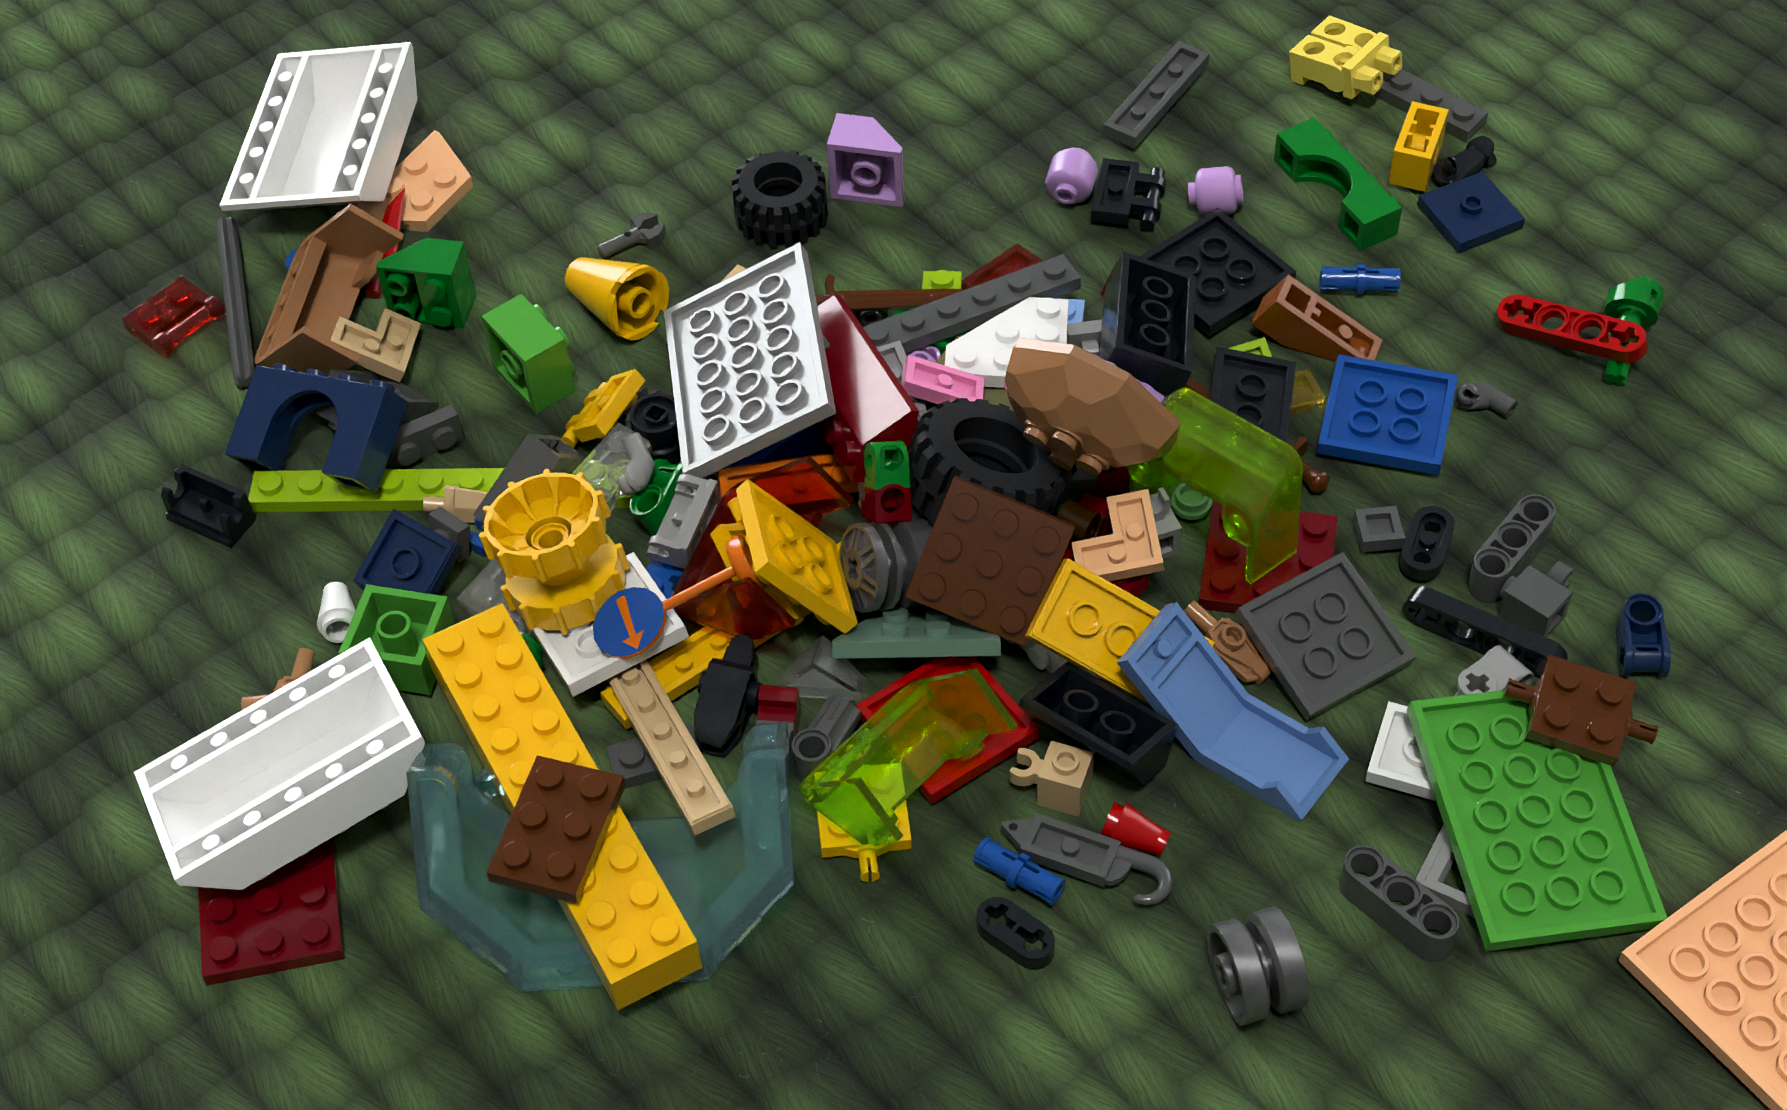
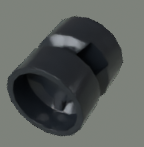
[630,393,681,464]

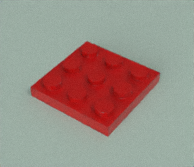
[855,656,1039,804]

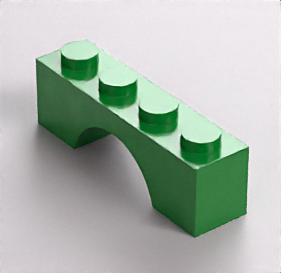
[1274,117,1402,251]

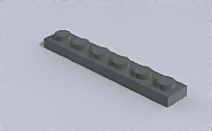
[863,254,1081,353]

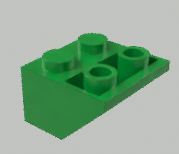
[376,238,476,328]

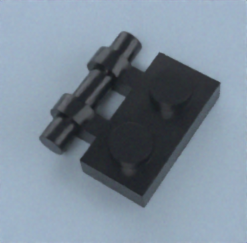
[1091,158,1167,230]

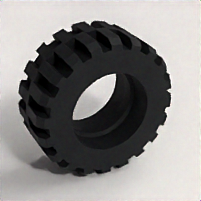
[908,398,1070,527]

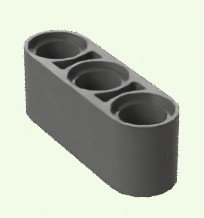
[1468,494,1556,603]
[1339,845,1459,962]

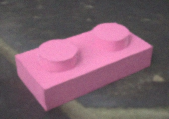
[901,354,985,404]

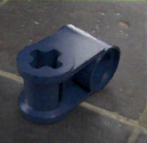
[1616,593,1671,677]

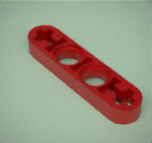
[1497,294,1648,363]

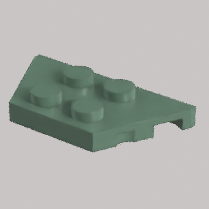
[832,608,1001,659]

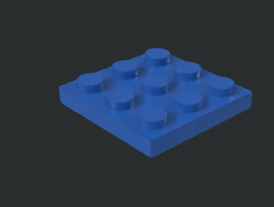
[1317,354,1458,475]

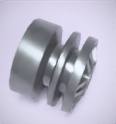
[839,518,933,613]

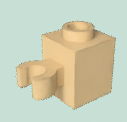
[1010,741,1094,817]

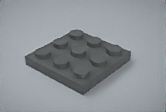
[1235,552,1416,721]

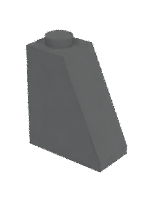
[473,434,588,530]

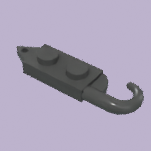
[1001,812,1173,905]

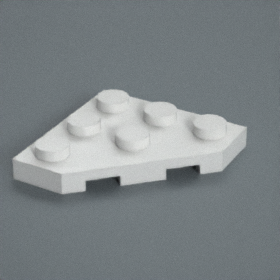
[945,297,1068,388]

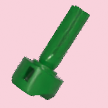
[1604,276,1664,386]

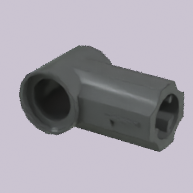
[792,695,862,786]

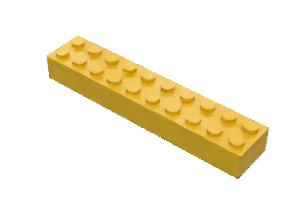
[422,603,702,1011]

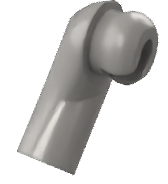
[618,433,655,495]

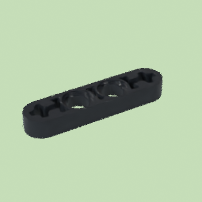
[1402,586,1568,679]

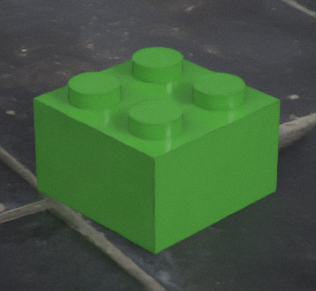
[482,294,576,414]
[338,584,455,695]

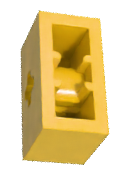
[1389,101,1449,192]

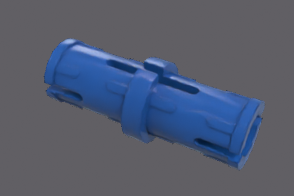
[1320,264,1401,295]
[973,837,1066,906]

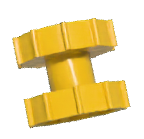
[479,469,630,635]

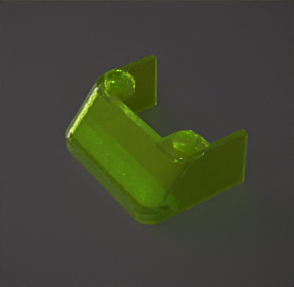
[1128,387,1303,584]
[798,668,1018,846]

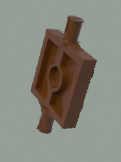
[1503,655,1658,766]

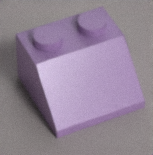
[827,113,905,207]

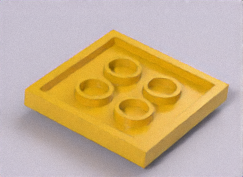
[736,479,858,634]

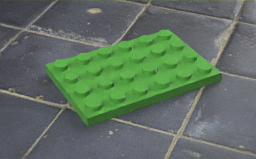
[1406,690,1668,951]

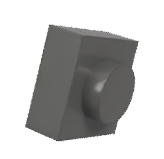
[1353,506,1405,552]
[428,507,470,564]

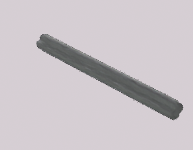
[216,217,255,388]

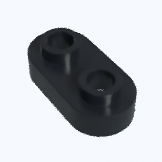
[1400,506,1455,581]

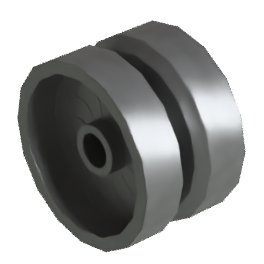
[1207,906,1310,1026]

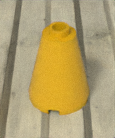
[565,257,669,341]

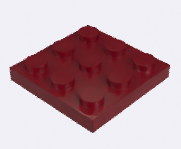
[1199,501,1338,614]
[198,837,345,986]

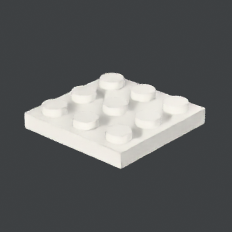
[532,552,689,697]

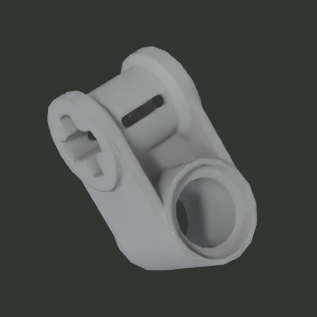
[1454,645,1534,696]

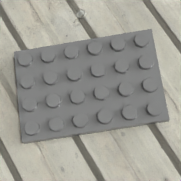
[664,242,836,478]

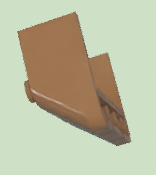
[254,203,404,375]

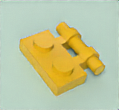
[561,369,645,448]

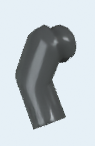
[1457,382,1518,418]

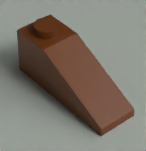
[1251,274,1383,361]

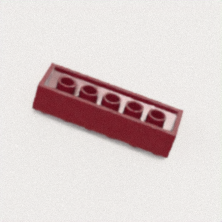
[816,295,919,483]

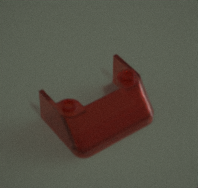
[671,455,854,640]

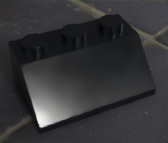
[1018,661,1178,785]

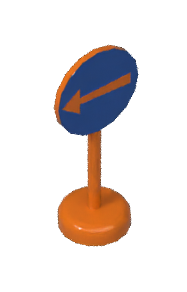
[593,534,767,659]

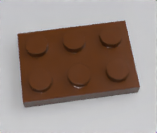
[486,755,626,904]

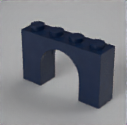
[225,363,408,493]

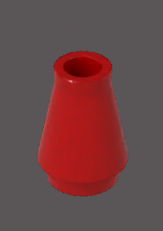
[1101,802,1171,857]

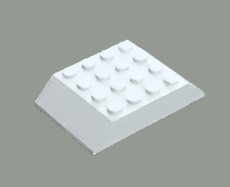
[219,42,417,211]
[134,637,426,890]

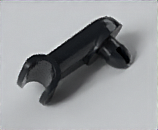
[1433,136,1497,187]

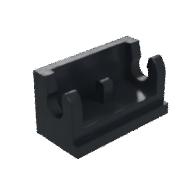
[161,464,256,549]

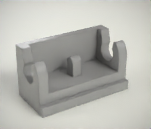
[647,474,721,571]

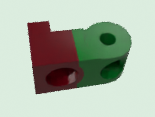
[861,441,912,523]

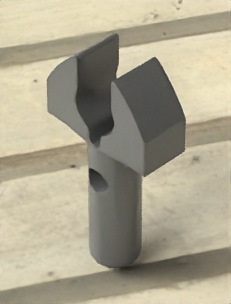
[597,213,666,258]

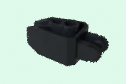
[694,634,764,757]

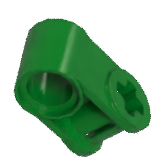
[630,459,692,536]

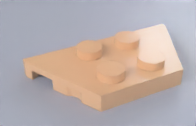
[356,130,474,232]

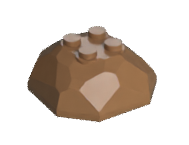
[1004,338,1181,475]

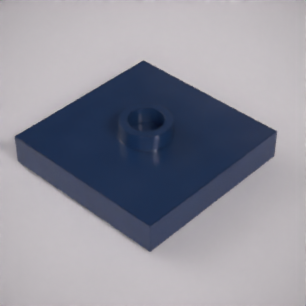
[1417,171,1525,253]
[353,509,463,595]

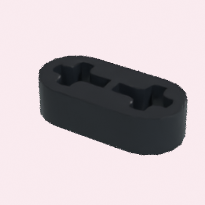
[977,897,1055,970]

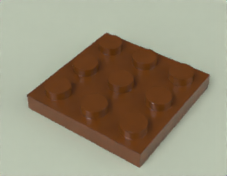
[905,475,1076,646]

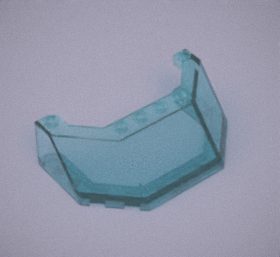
[406,722,794,992]

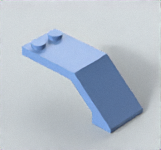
[1116,602,1349,821]

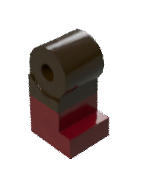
[1056,491,1113,541]

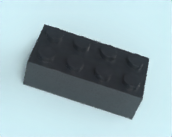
[1099,251,1196,408]

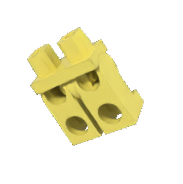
[1289,15,1402,99]

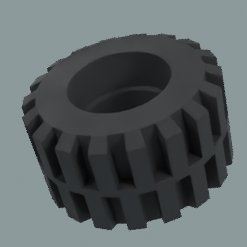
[732,149,828,248]

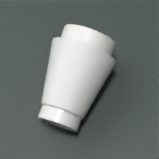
[317,582,356,643]

